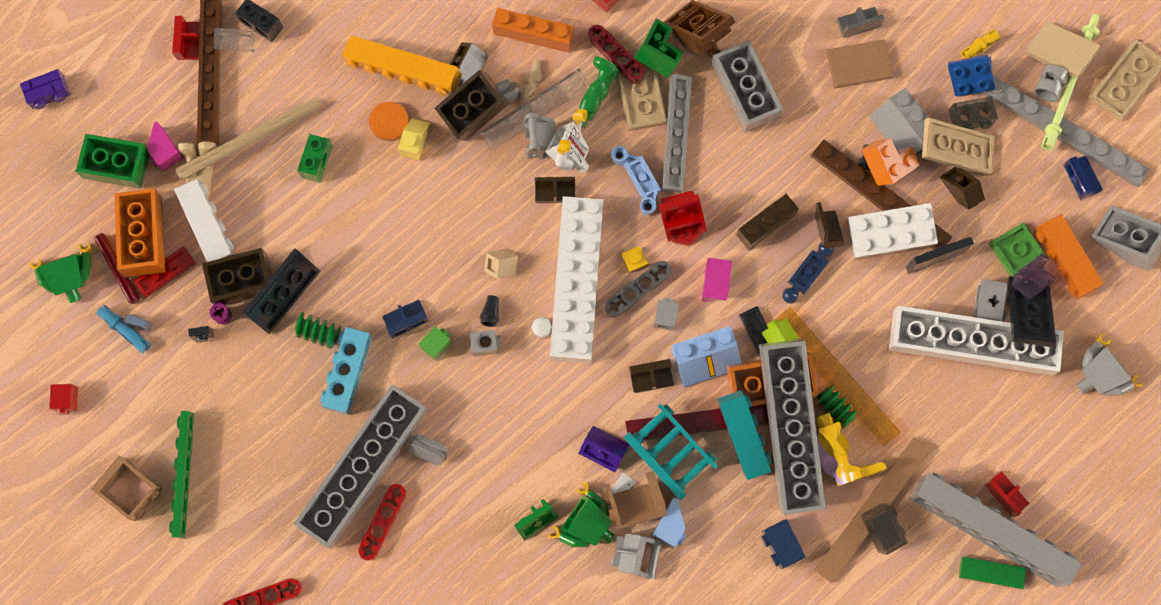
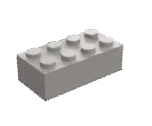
[711,40,784,133]

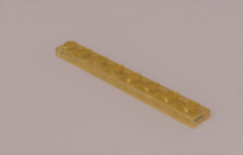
[777,307,901,446]

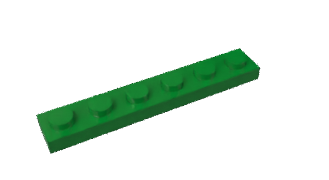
[169,411,194,539]

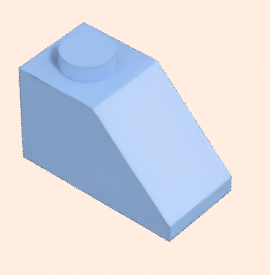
[652,498,686,548]

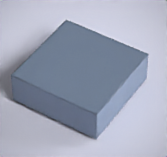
[125,315,152,331]

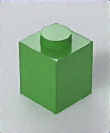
[419,326,452,361]

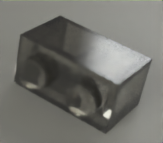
[861,503,908,555]

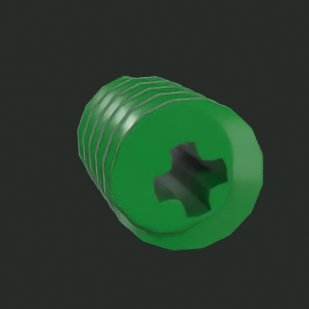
[295,312,341,349]
[814,384,858,431]

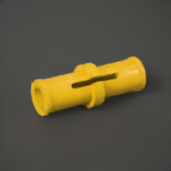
[961,29,1000,59]

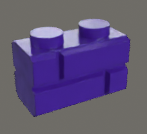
[20,69,71,110]

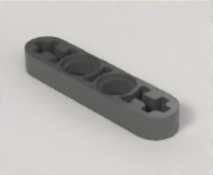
[605,261,671,317]

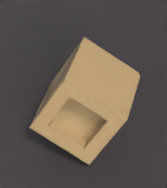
[484,249,518,278]

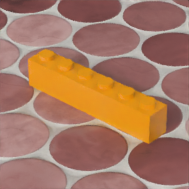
[342,35,462,96]

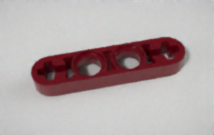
[588,25,645,84]

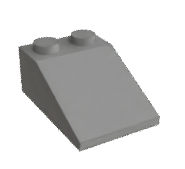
[1091,205,1161,271]

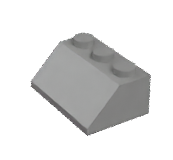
[869,88,928,156]

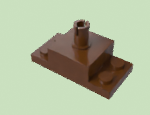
[664,0,735,58]

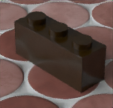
[736,193,799,251]

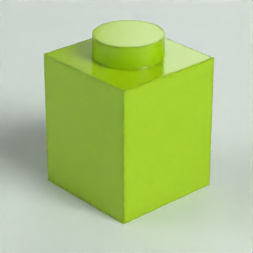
[762,318,799,343]

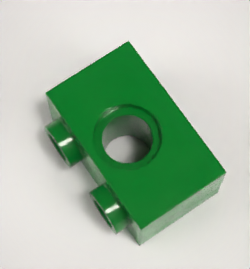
[297,134,332,183]

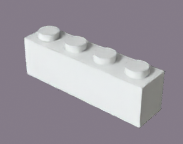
[174,179,234,262]

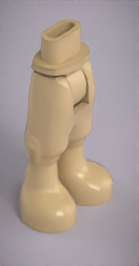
[178,142,216,202]

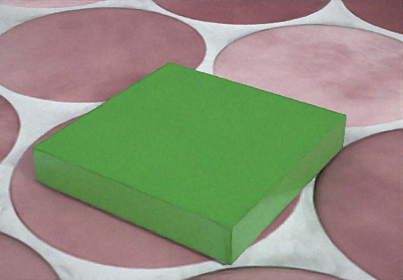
[989,223,1046,276]

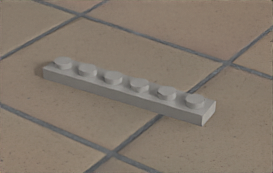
[662,74,692,193]

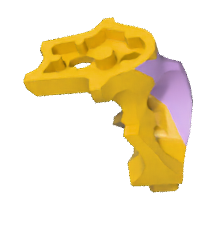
[815,413,887,487]

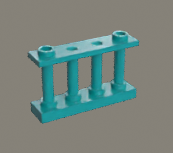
[623,403,718,501]

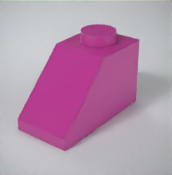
[148,121,183,171]

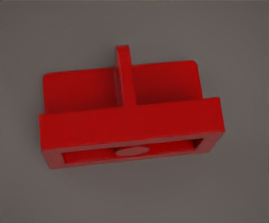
[172,16,200,60]
[984,471,1030,517]

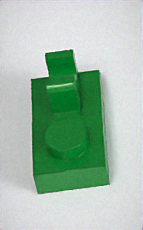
[514,499,559,541]

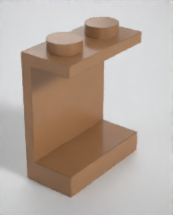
[603,471,667,529]

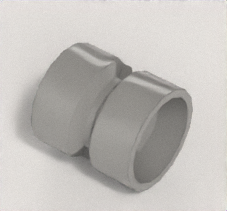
[1034,64,1070,102]

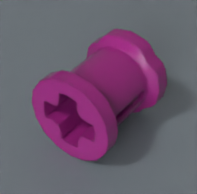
[209,303,232,325]

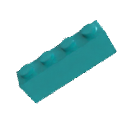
[717,390,772,481]

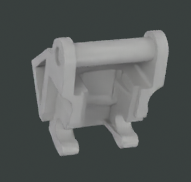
[523,113,555,159]
[611,533,664,580]

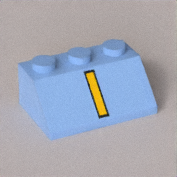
[671,326,741,388]

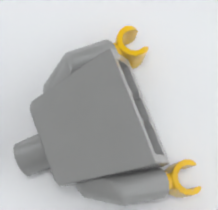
[1076,333,1143,396]

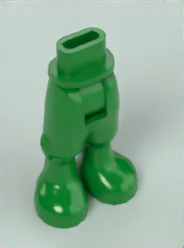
[579,56,619,128]

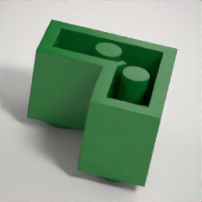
[634,18,684,78]

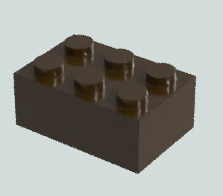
[434,70,510,141]
[202,248,272,305]

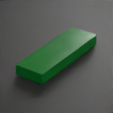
[958,557,1026,589]

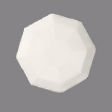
[532,317,552,338]

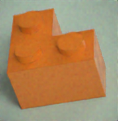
[862,138,920,186]

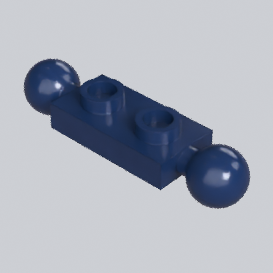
[782,242,834,304]

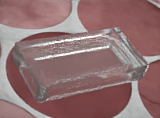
[214,28,255,52]

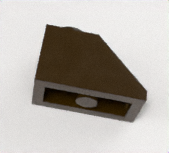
[940,167,985,210]

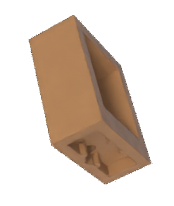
[91,456,162,521]

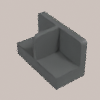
[837,7,884,38]

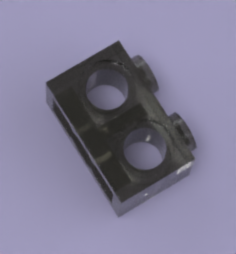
[949,96,998,130]

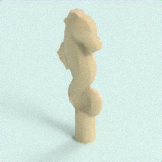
[519,59,542,108]

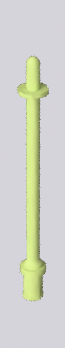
[1041,14,1100,151]

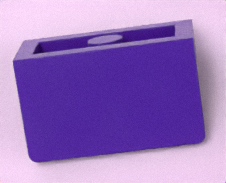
[578,426,629,472]

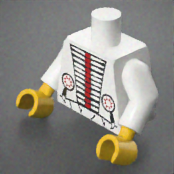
[545,109,589,173]

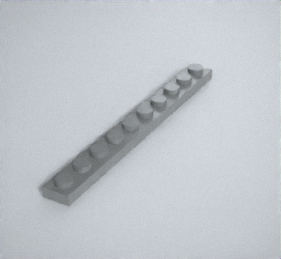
[979,75,1149,187]

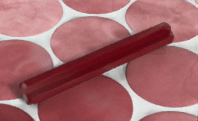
[94,233,140,305]

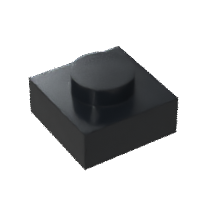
[188,326,214,343]

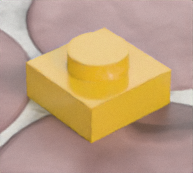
[621,246,648,273]

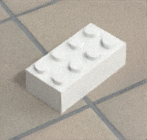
[847,203,938,259]

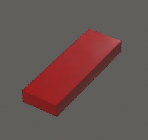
[133,246,196,298]

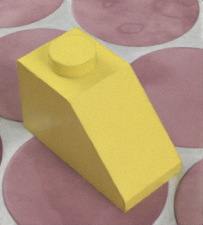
[398,118,431,161]

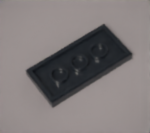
[242,248,321,334]
[1007,276,1056,348]

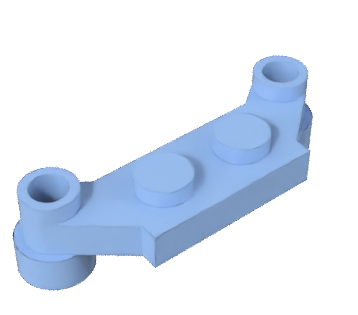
[611,146,661,216]

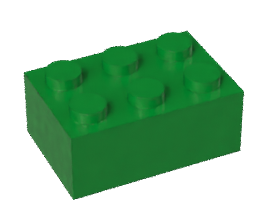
[75,134,150,189]

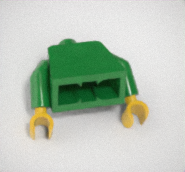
[30,242,94,303]
[547,482,615,548]

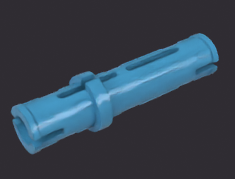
[96,305,151,354]

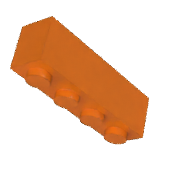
[492,8,574,53]
[1035,214,1104,299]

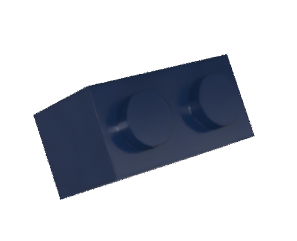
[761,519,806,569]

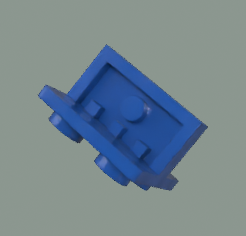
[948,55,995,97]

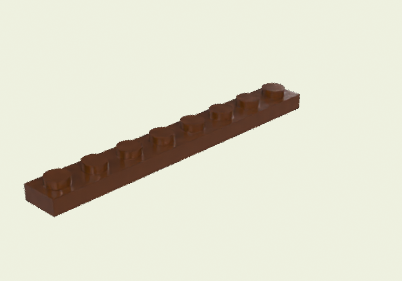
[197,0,222,146]
[811,139,952,250]

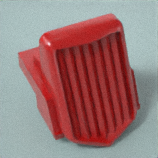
[658,191,707,246]

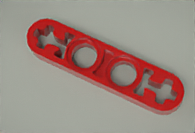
[358,484,407,561]
[223,578,302,605]

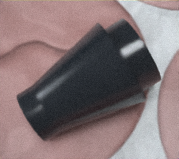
[479,295,499,327]

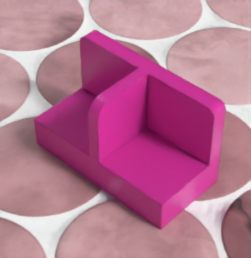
[701,258,732,302]

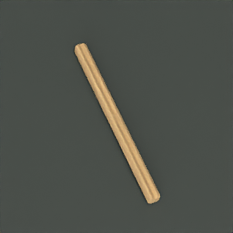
[176,97,322,179]

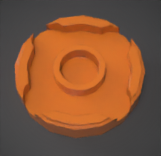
[369,102,409,141]

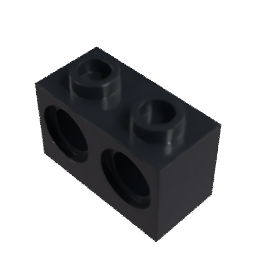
[235,0,283,42]

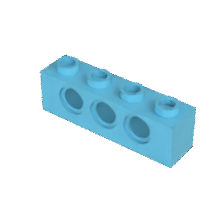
[320,327,372,415]

